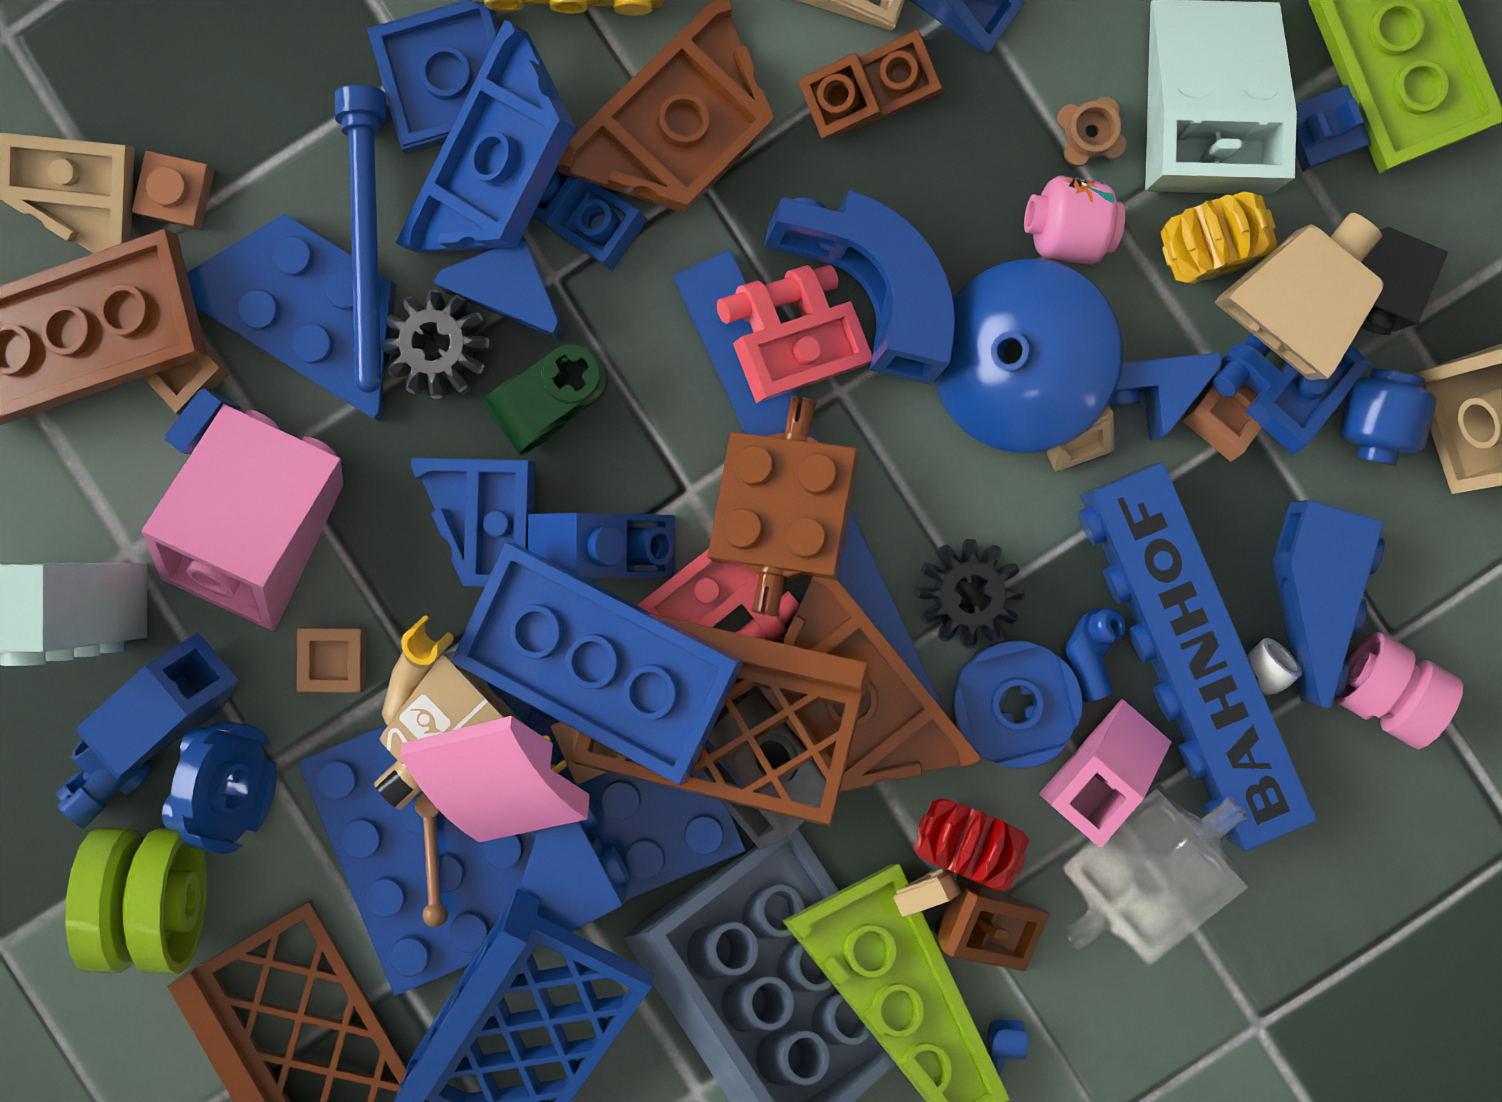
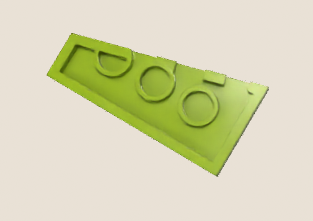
[783,864,1010,1102]

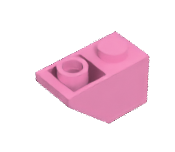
[1039,699,1172,848]

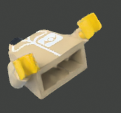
[374,615,567,810]

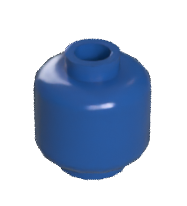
[1340,368,1436,466]

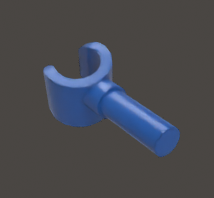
[988,1019,1028,1075]

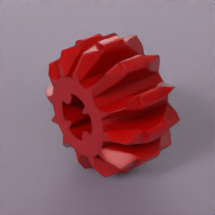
[913,798,1029,891]

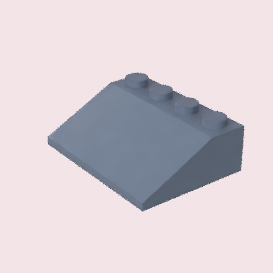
[623,828,896,1102]

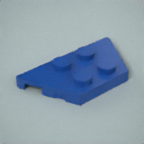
[395,20,576,253]
[187,214,397,421]

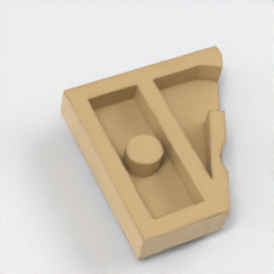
[0,133,135,253]

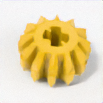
[1160,191,1278,284]

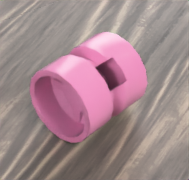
[1334,632,1464,750]

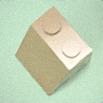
[1412,344,1502,494]

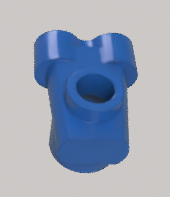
[56,739,152,829]

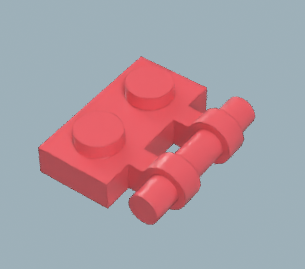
[717,265,872,403]
[637,548,800,642]

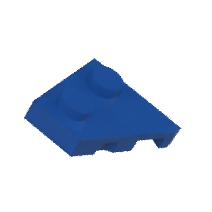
[411,458,536,587]

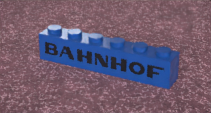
[1078,462,1317,851]

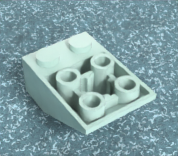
[1145,0,1297,195]

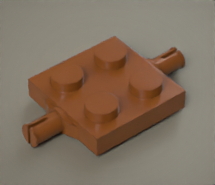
[707,396,860,617]

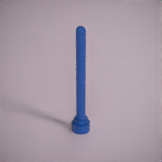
[334,85,387,393]

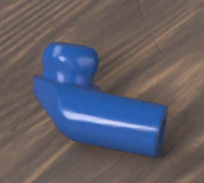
[1066,607,1126,702]

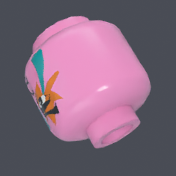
[1024,176,1125,266]

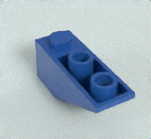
[1272,500,1385,709]

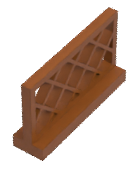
[572,614,870,827]
[167,900,428,1102]

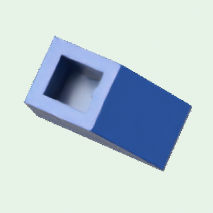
[528,513,675,579]
[76,632,239,781]
[521,789,631,932]

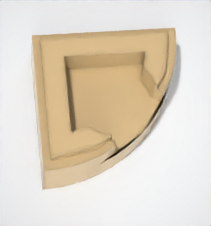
[1047,405,1115,472]
[893,868,961,917]

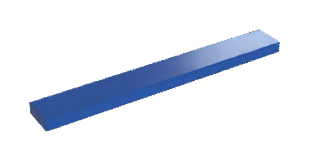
[673,249,944,710]

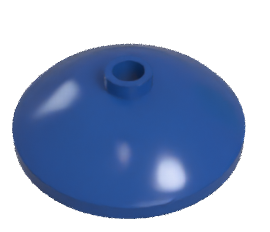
[935,259,1124,453]

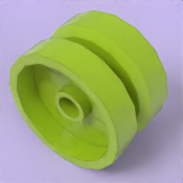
[65,827,207,975]

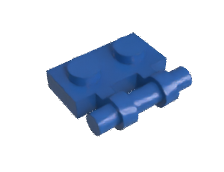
[1213,333,1371,455]

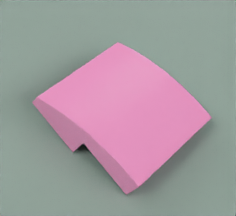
[400,716,590,843]

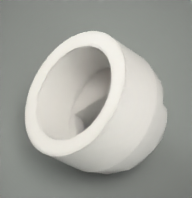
[1247,638,1302,695]

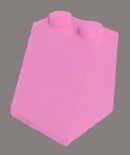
[142,404,344,632]

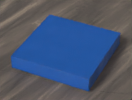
[367,0,500,155]

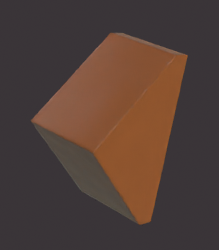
[934,875,1050,971]

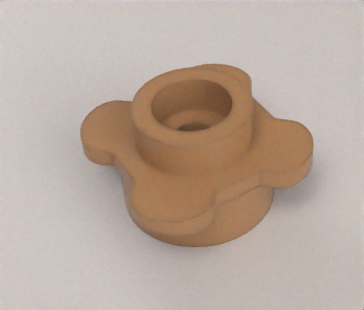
[1057,97,1126,167]

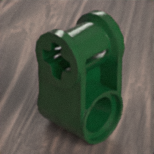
[483,344,608,455]

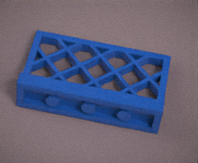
[394,888,655,1102]

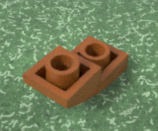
[798,29,945,140]

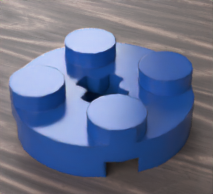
[952,639,1083,769]
[162,721,277,854]

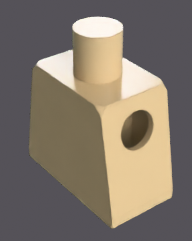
[1214,213,1384,380]

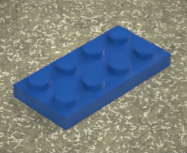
[451,542,744,785]

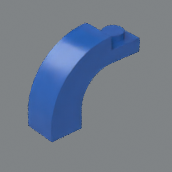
[764,190,955,385]

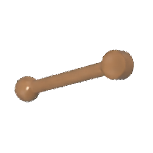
[415,793,448,928]

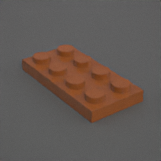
[0,229,207,425]

